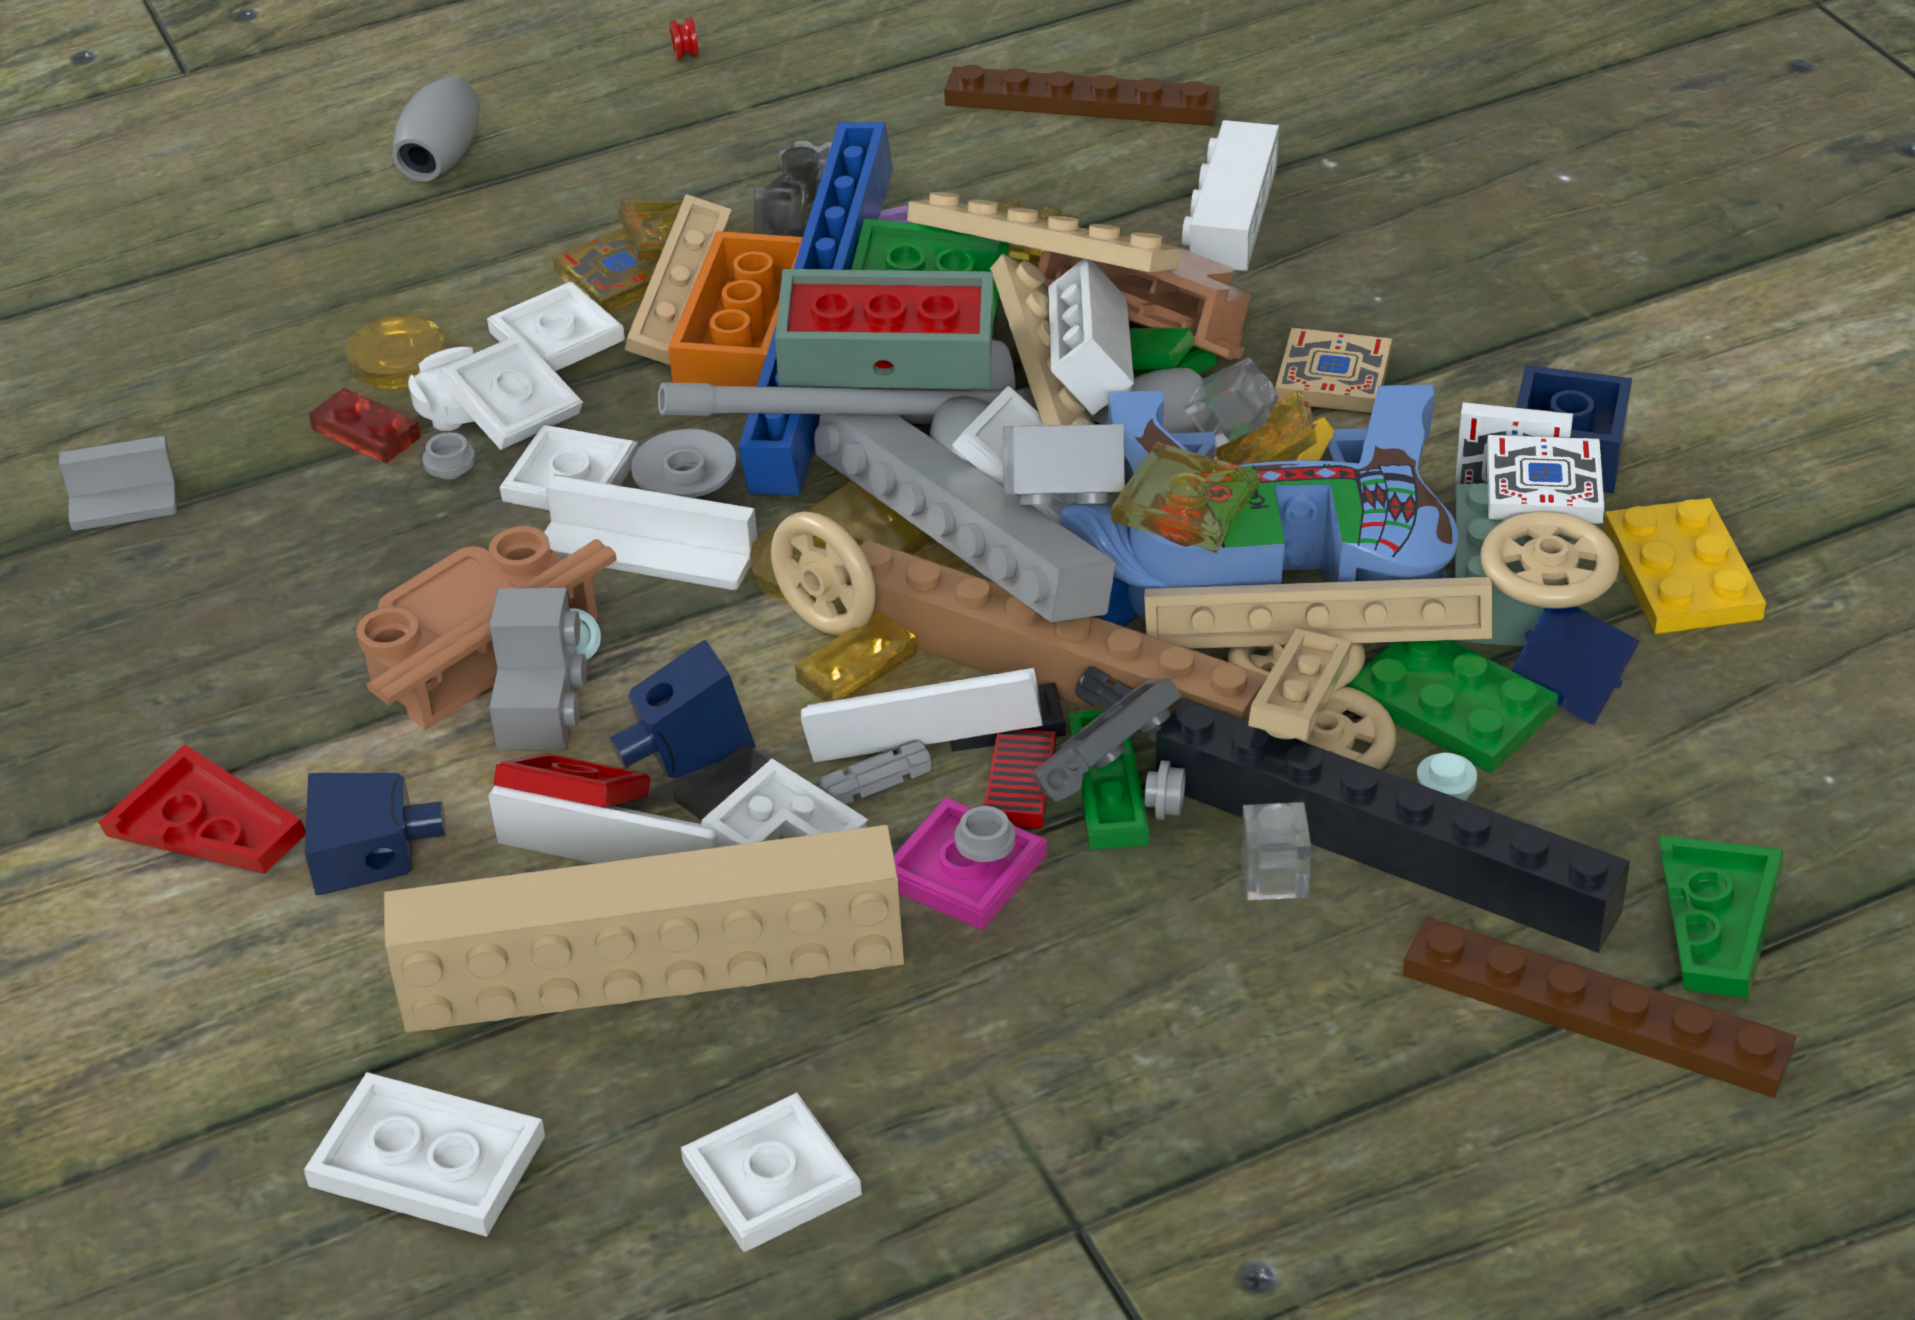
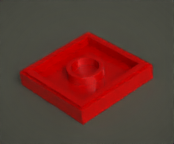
[493,753,651,808]

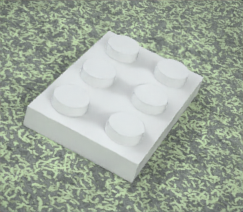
[304,1072,545,1237]

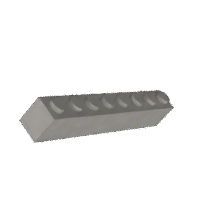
[814,414,1116,623]

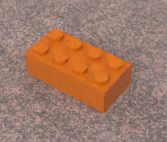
[668,231,803,387]

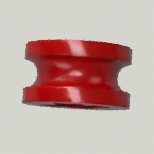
[669,17,699,60]

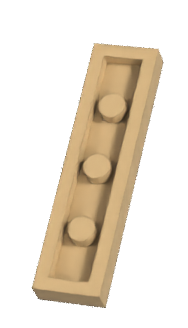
[625,194,732,365]

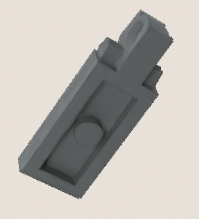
[1030,678,1182,803]

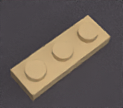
[1248,628,1352,741]

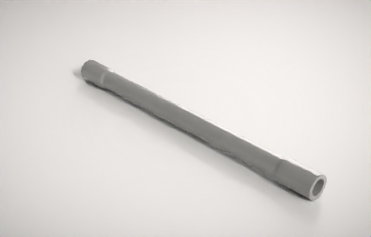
[658,383,1038,416]

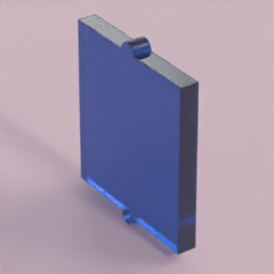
[1512,606,1640,725]

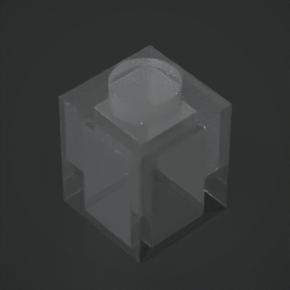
[1184,358,1279,448]
[1241,802,1311,900]

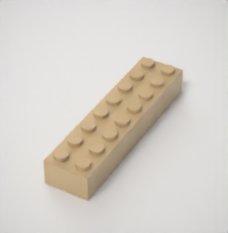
[384,825,904,1033]

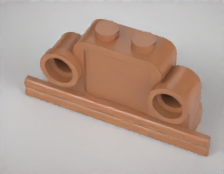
[1037,235,1251,360]
[356,526,617,730]

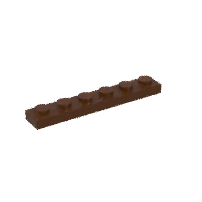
[944,65,1220,126]
[1403,917,1797,1098]

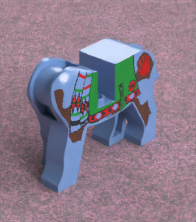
[1059,385,1458,621]

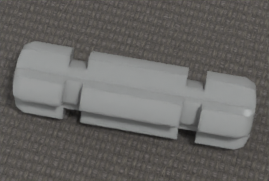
[819,741,932,805]

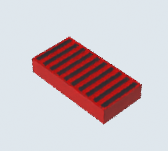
[984,730,1056,829]

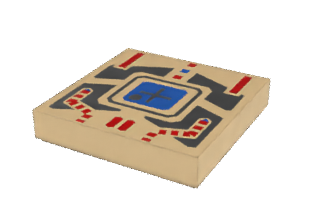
[1275,328,1392,414]

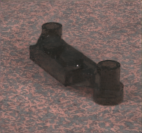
[753,146,820,237]

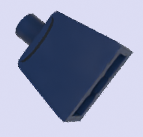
[609,640,756,779]
[305,773,446,895]

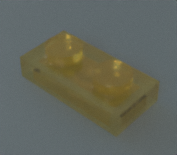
[795,611,918,702]

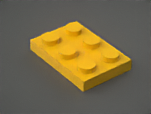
[1603,498,1766,634]

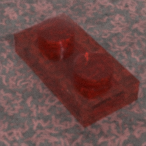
[308,388,421,464]

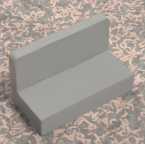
[59,436,177,531]

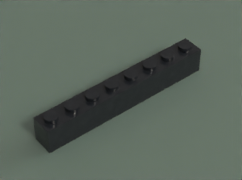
[1156,698,1630,953]

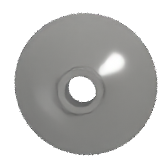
[631,429,737,498]

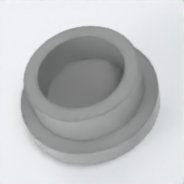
[422,432,475,479]
[1145,760,1185,820]
[955,806,1016,862]

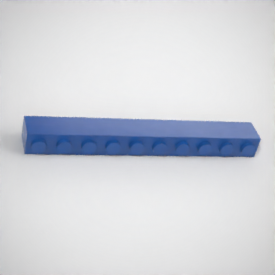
[738,122,893,495]

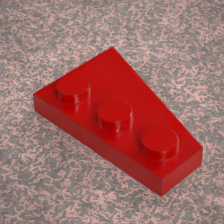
[98,744,306,874]

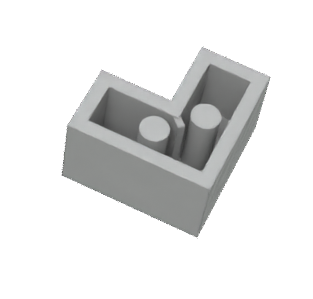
[1003,424,1125,505]
[489,588,587,750]

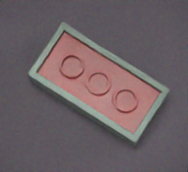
[775,269,993,390]

